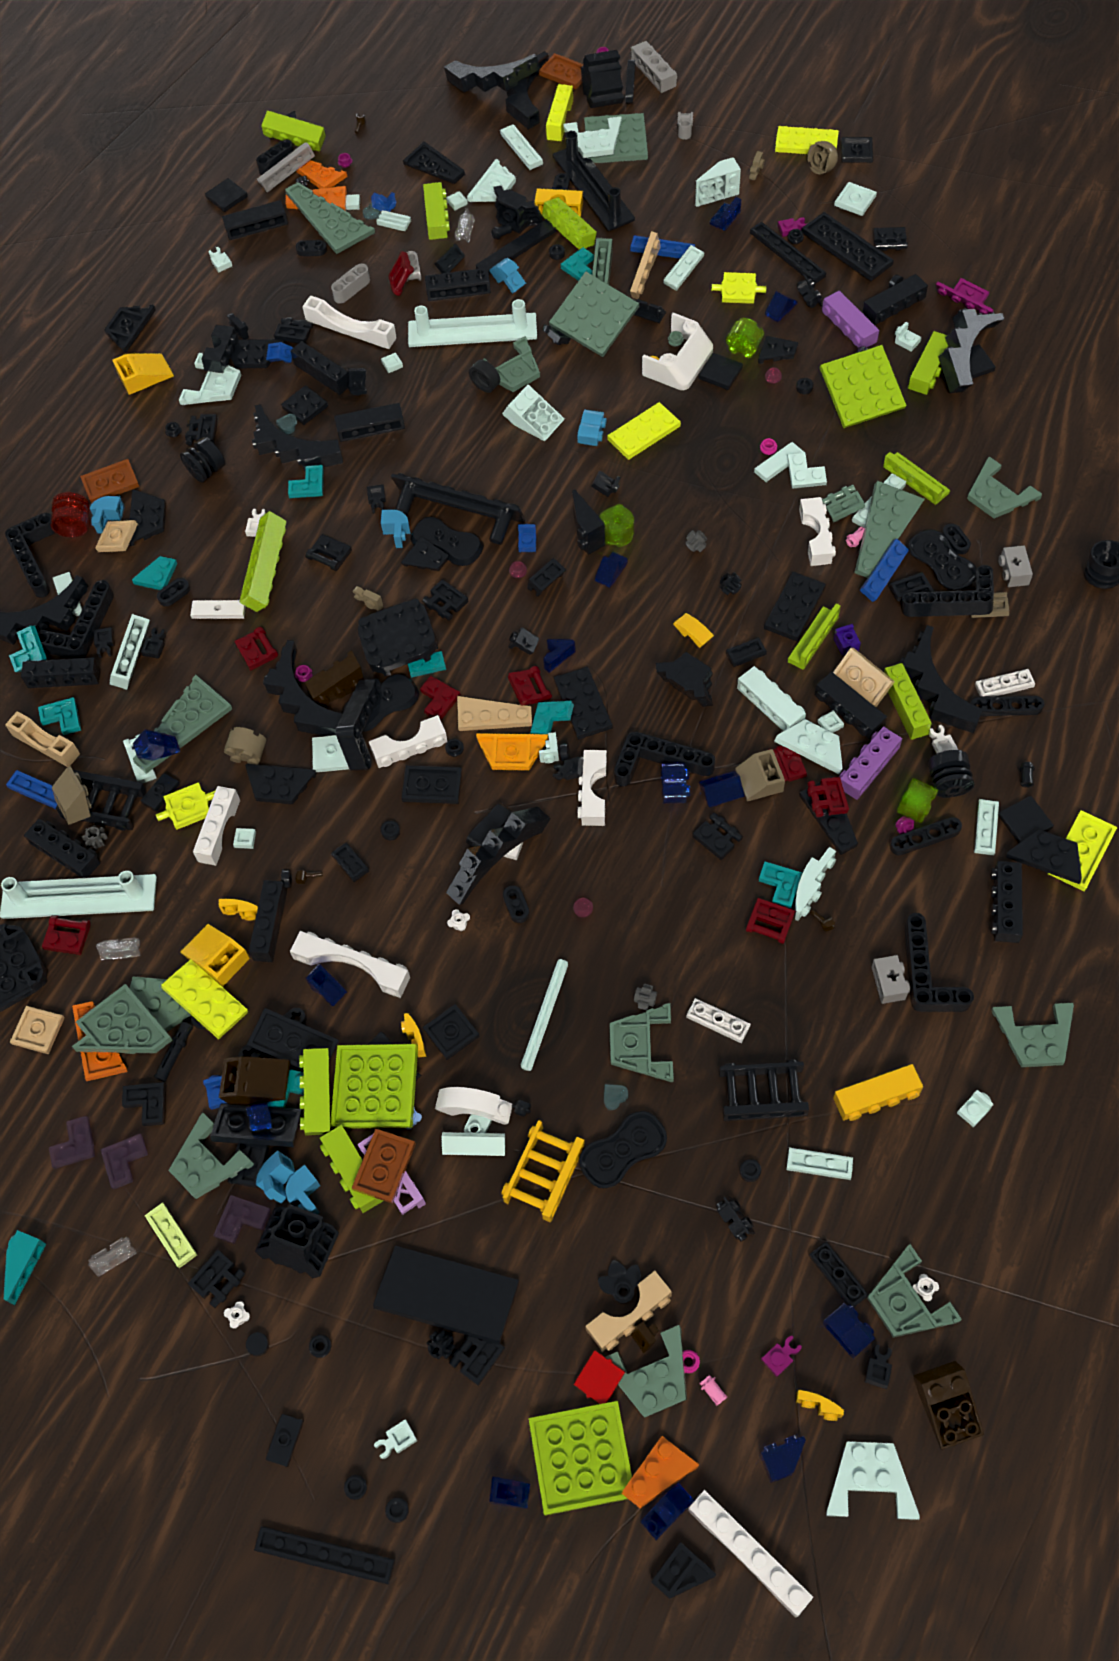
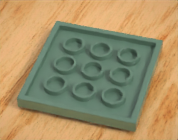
[584,113,648,163]
[549,272,639,357]

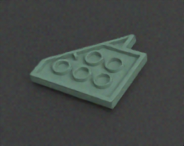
[127,977,191,1054]
[72,984,172,1053]

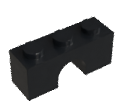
[201,325,238,373]

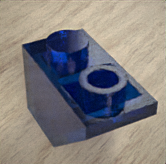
[132,729,181,761]
[760,1434,806,1483]
[640,1483,694,1540]

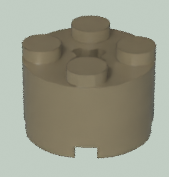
[224,727,267,765]

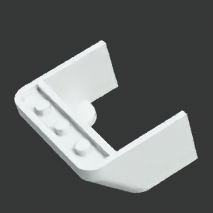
[642,313,713,390]

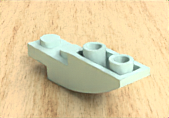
[794,847,836,921]

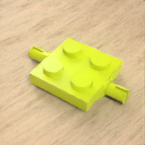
[711,272,766,304]
[156,782,216,830]

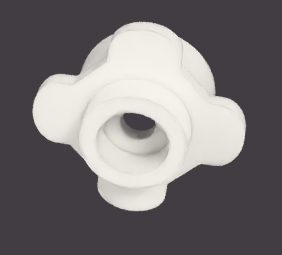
[447,910,470,931]
[912,1274,939,1301]
[224,1302,250,1329]

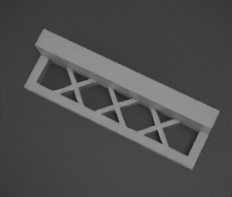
[257,142,315,192]

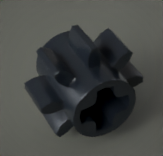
[720,572,742,595]
[426,1330,455,1359]

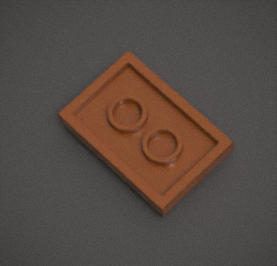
[539,53,583,90]
[80,459,140,504]
[352,1129,416,1204]

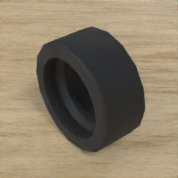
[469,360,501,393]

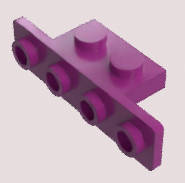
[936,278,994,315]

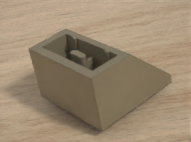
[735,749,785,801]
[52,766,91,825]

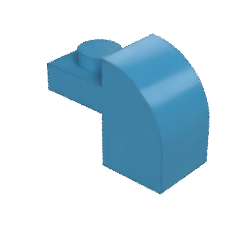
[489,258,526,294]
[90,496,125,534]
[381,510,411,548]
[256,1150,295,1203]
[286,1165,320,1215]

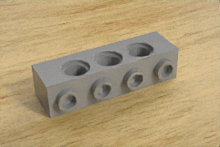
[631,41,677,93]

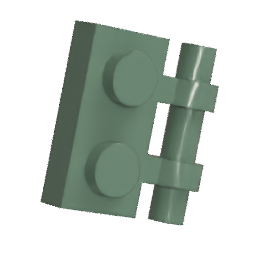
[822,485,865,522]

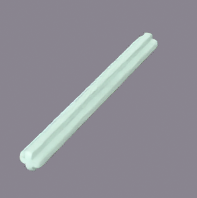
[521,959,568,1071]

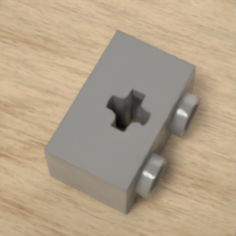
[999,546,1033,587]
[871,955,910,1004]

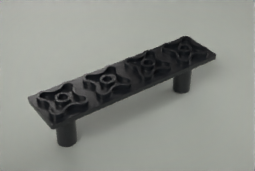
[553,131,635,231]
[391,473,525,545]

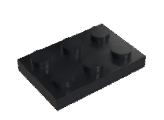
[402,765,462,804]

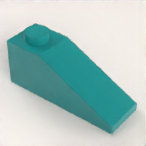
[4,1230,46,1305]

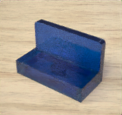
[710,197,741,231]
[699,771,744,807]

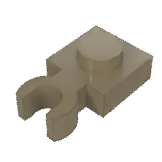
[749,151,765,180]
[353,586,383,611]

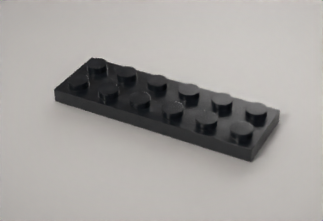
[802,212,894,281]

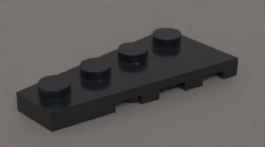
[403,141,465,184]
[799,776,858,855]

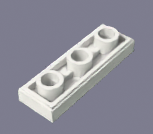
[190,600,246,619]
[975,669,1035,697]
[686,998,750,1043]

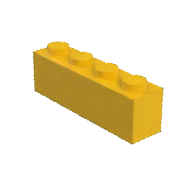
[833,1064,923,1121]

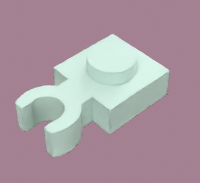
[209,247,232,272]
[374,1420,418,1459]

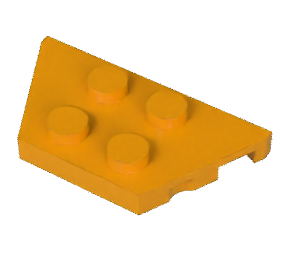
[476,734,548,770]

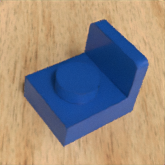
[371,192,396,212]
[266,342,293,363]
[518,524,537,552]
[203,1075,228,1110]

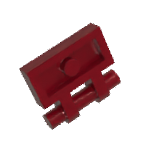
[807,777,849,817]

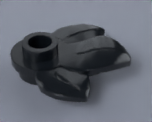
[598,1260,641,1303]

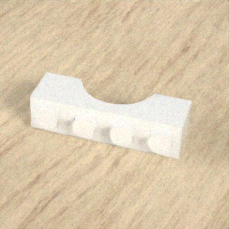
[799,497,836,566]
[368,715,448,768]
[578,750,607,826]
[193,786,240,866]

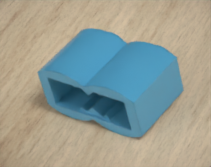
[578,409,607,446]

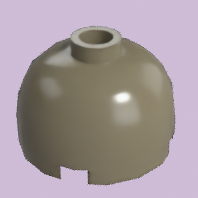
[807,141,838,175]

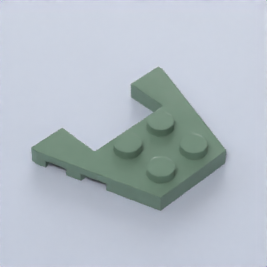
[473,336,540,392]
[967,457,1042,518]
[610,1003,674,1082]
[991,1003,1074,1067]
[169,1113,254,1199]
[867,1244,962,1338]
[606,1325,687,1417]

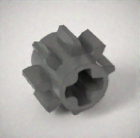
[686,530,707,552]
[82,825,108,850]
[634,984,657,1010]

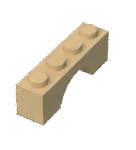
[5,711,80,767]
[586,1271,672,1352]

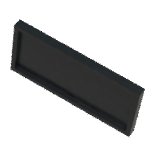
[373,1246,519,1344]

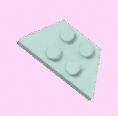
[467,159,516,202]
[774,719,842,774]

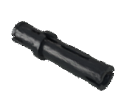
[154,1022,194,1082]

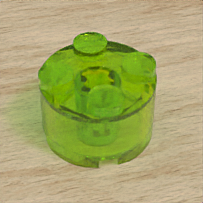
[726,318,764,358]
[599,504,634,547]
[897,778,938,823]

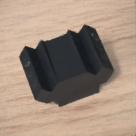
[581,50,625,108]
[493,185,543,234]
[656,652,713,707]
[255,1204,339,1279]

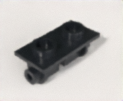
[797,275,823,308]
[634,299,666,324]
[716,1197,755,1242]

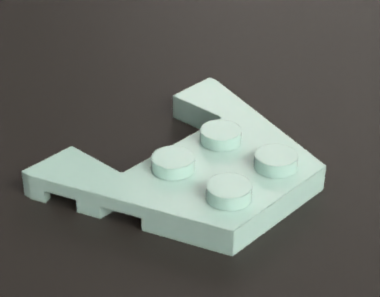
[563,117,621,158]
[179,353,241,405]
[826,1442,920,1520]

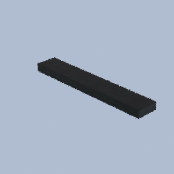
[475,219,557,275]
[750,222,826,285]
[254,1526,395,1585]

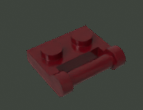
[388,251,414,296]
[234,627,278,671]
[508,666,552,706]
[746,898,795,944]
[42,915,90,955]

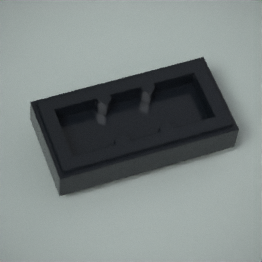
[434,243,465,273]
[726,637,767,667]
[140,773,180,812]
[331,843,369,882]
[265,1414,304,1467]

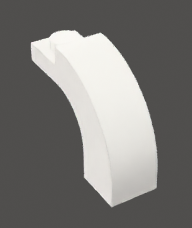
[435,1087,512,1125]

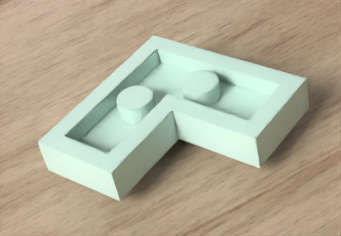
[787,452,827,489]

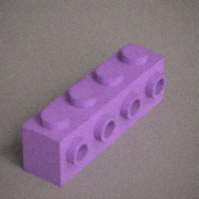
[839,727,902,800]

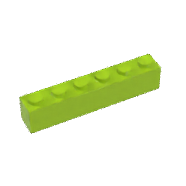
[239,511,286,612]

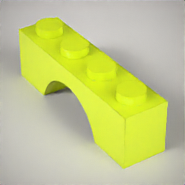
[546,84,573,141]

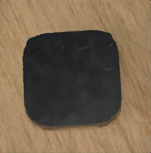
[358,599,438,676]
[0,923,47,1012]

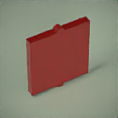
[574,1350,626,1404]

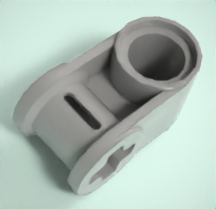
[678,112,693,140]
[406,251,421,282]

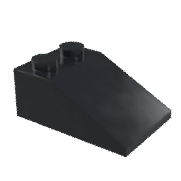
[572,490,605,555]

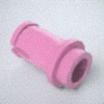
[846,527,865,547]
[699,1375,728,1406]

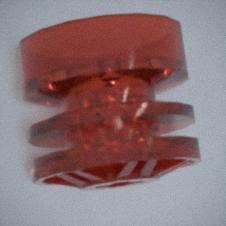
[50,492,89,538]

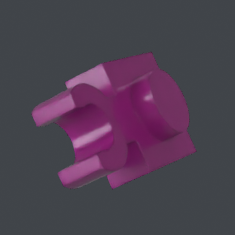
[778,218,807,237]
[761,1336,802,1377]

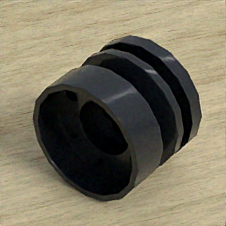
[180,437,226,483]
[1084,540,1119,589]
[928,750,975,798]

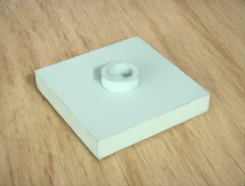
[834,182,877,216]
[312,735,349,772]

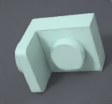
[895,322,921,352]
[539,732,559,763]
[957,1090,993,1128]

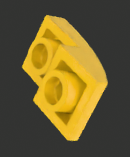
[673,613,714,648]
[219,899,258,921]
[401,1013,426,1058]
[796,1390,844,1421]

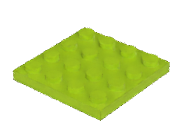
[819,345,906,428]
[330,1044,418,1128]
[529,1401,632,1516]

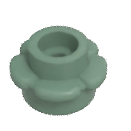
[668,331,684,347]

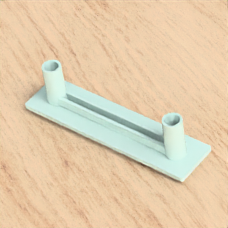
[408,299,537,347]
[0,871,157,919]

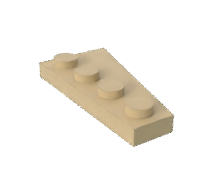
[630,231,661,299]
[457,696,532,731]

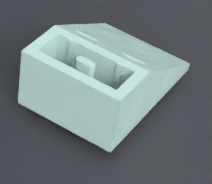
[695,157,741,207]
[502,385,565,441]

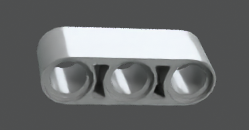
[331,264,370,303]

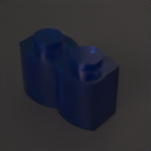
[661,763,690,803]
[823,1303,875,1359]

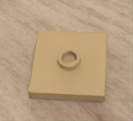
[95,520,138,552]
[10,1006,65,1054]

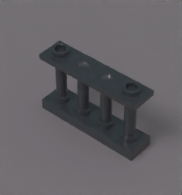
[56,770,146,831]
[719,1060,809,1121]

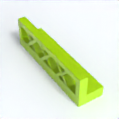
[883,452,950,505]
[788,604,841,670]

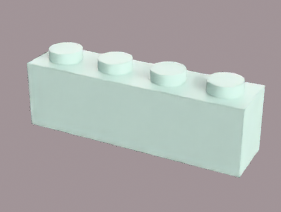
[110,614,150,690]
[737,666,806,731]

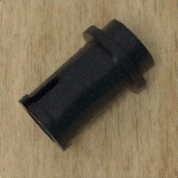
[491,223,512,240]
[1019,762,1035,788]

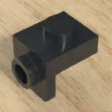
[347,368,367,396]
[591,471,621,497]
[508,628,540,655]

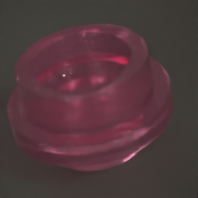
[765,368,782,384]
[509,561,527,578]
[573,898,593,917]

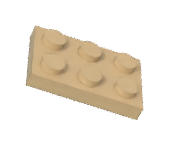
[833,648,895,707]

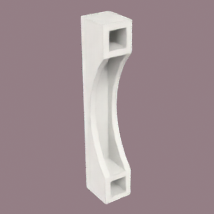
[302,296,397,349]
[290,931,410,998]
[688,1490,813,1617]

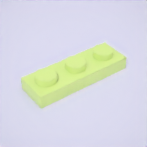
[144,1203,197,1268]

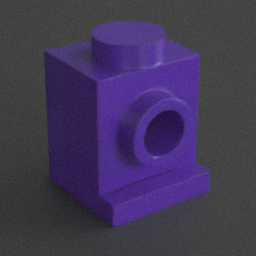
[834,624,861,656]

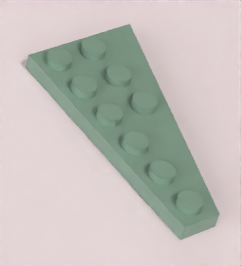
[285,183,375,254]
[855,481,924,578]
[133,674,232,774]

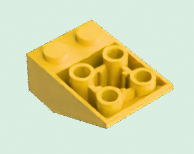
[112,354,174,395]
[181,924,250,987]

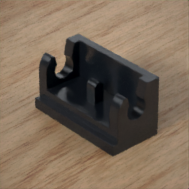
[527,558,566,597]

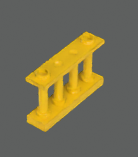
[501,1121,585,1223]

